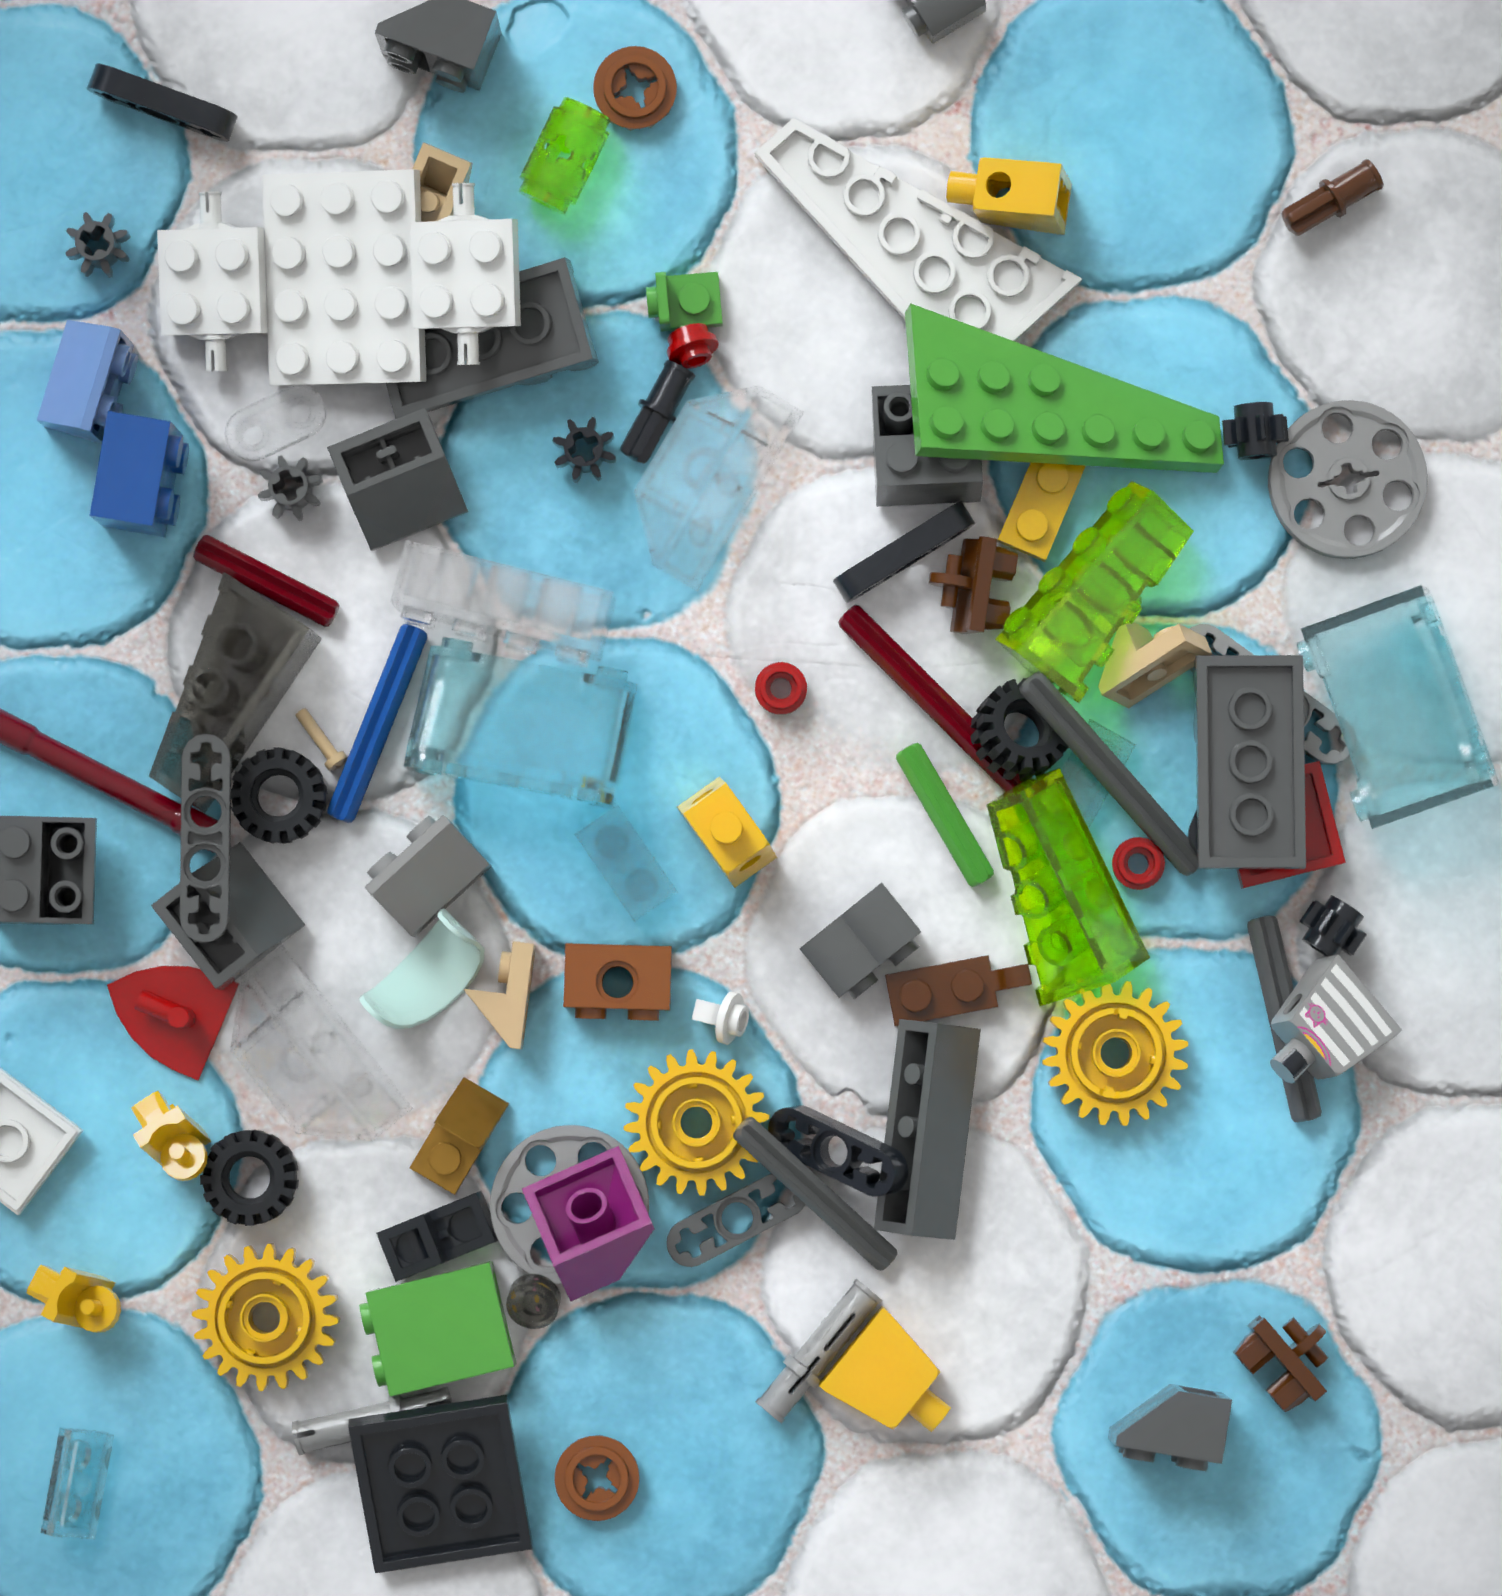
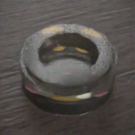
[506,1274,561,1329]

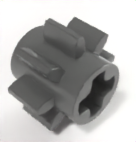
[65,212,131,278]
[258,455,323,521]

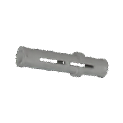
[755,1279,883,1424]
[292,1387,452,1455]

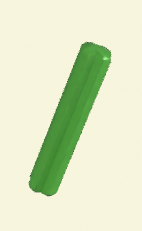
[896,743,994,887]

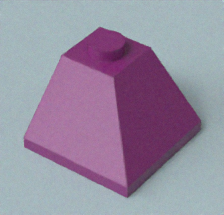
[522,1146,655,1302]

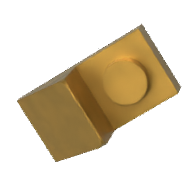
[409,1077,509,1195]

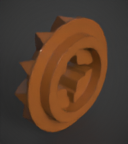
[593,46,677,131]
[555,1435,639,1521]

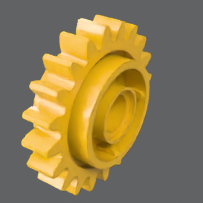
[1042,980,1189,1126]
[623,1049,769,1196]
[192,1243,340,1391]

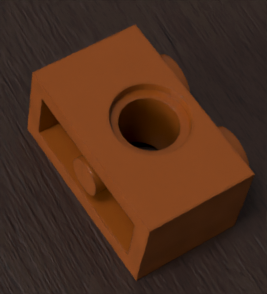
[563,943,672,1021]

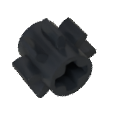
[1222,402,1289,460]
[552,417,616,483]
[1299,895,1367,957]

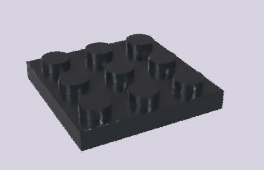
[348,1395,532,1574]

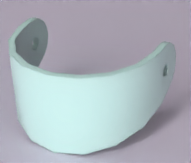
[359,909,484,1029]

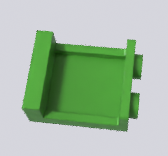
[359,1261,517,1397]

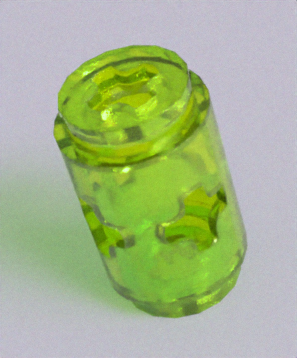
[519,97,611,214]

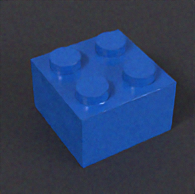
[89,411,189,537]

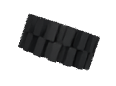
[970,678,1069,781]
[231,747,328,844]
[200,1130,299,1226]

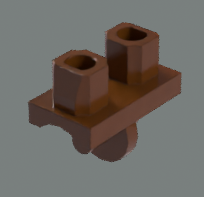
[928,536,1018,634]
[1233,1315,1328,1412]

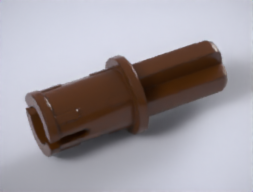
[1281,159,1384,236]

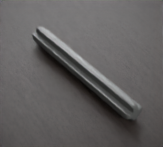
[1020,672,1197,876]

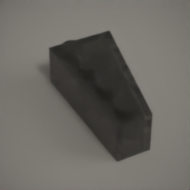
[149,572,322,813]

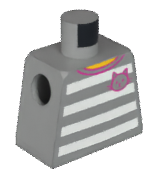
[1270,954,1402,1083]

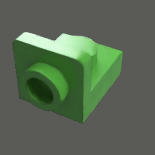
[646,272,723,332]

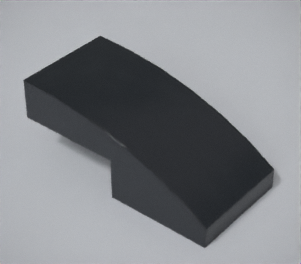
[376,1190,498,1282]

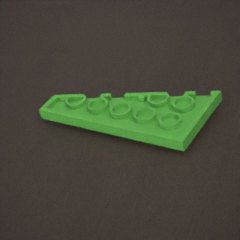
[905,303,1224,473]

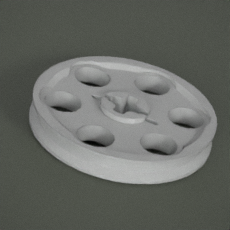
[1268,400,1428,559]
[490,1125,649,1284]

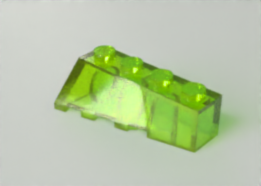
[995,481,1194,703]
[986,768,1150,1007]

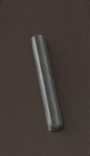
[1247,915,1322,1122]
[733,1117,898,1271]

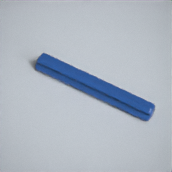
[327,624,427,823]

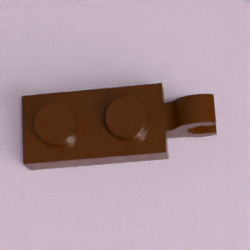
[885,955,1032,1027]

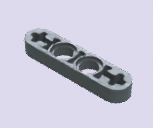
[180,734,232,943]

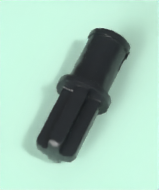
[621,360,696,464]

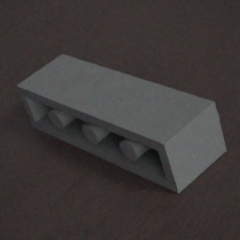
[874,1019,981,1240]

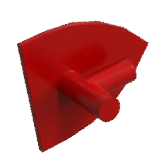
[107,966,240,1081]

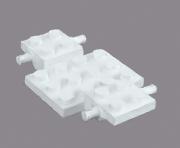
[157,169,521,386]

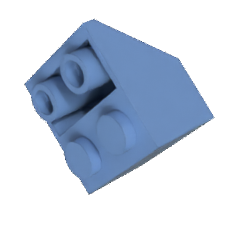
[37,320,138,444]

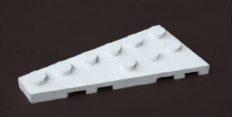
[755,118,1082,341]

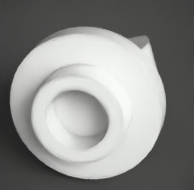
[692,992,749,1045]

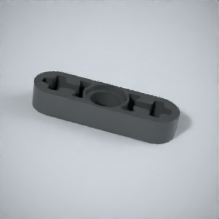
[667,1173,805,1267]

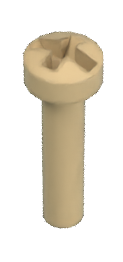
[295,708,348,771]

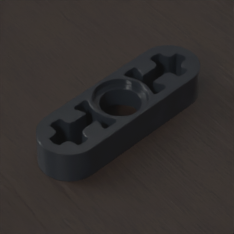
[87,63,238,142]
[833,501,976,603]
[768,1105,908,1197]

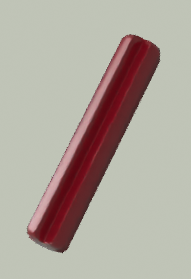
[193,535,340,627]

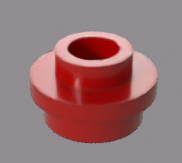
[666,323,719,369]
[755,662,807,715]
[1112,837,1165,890]

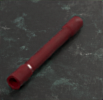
[0,708,219,853]

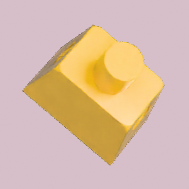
[946,157,1072,235]
[677,777,777,888]
[819,1305,951,1432]

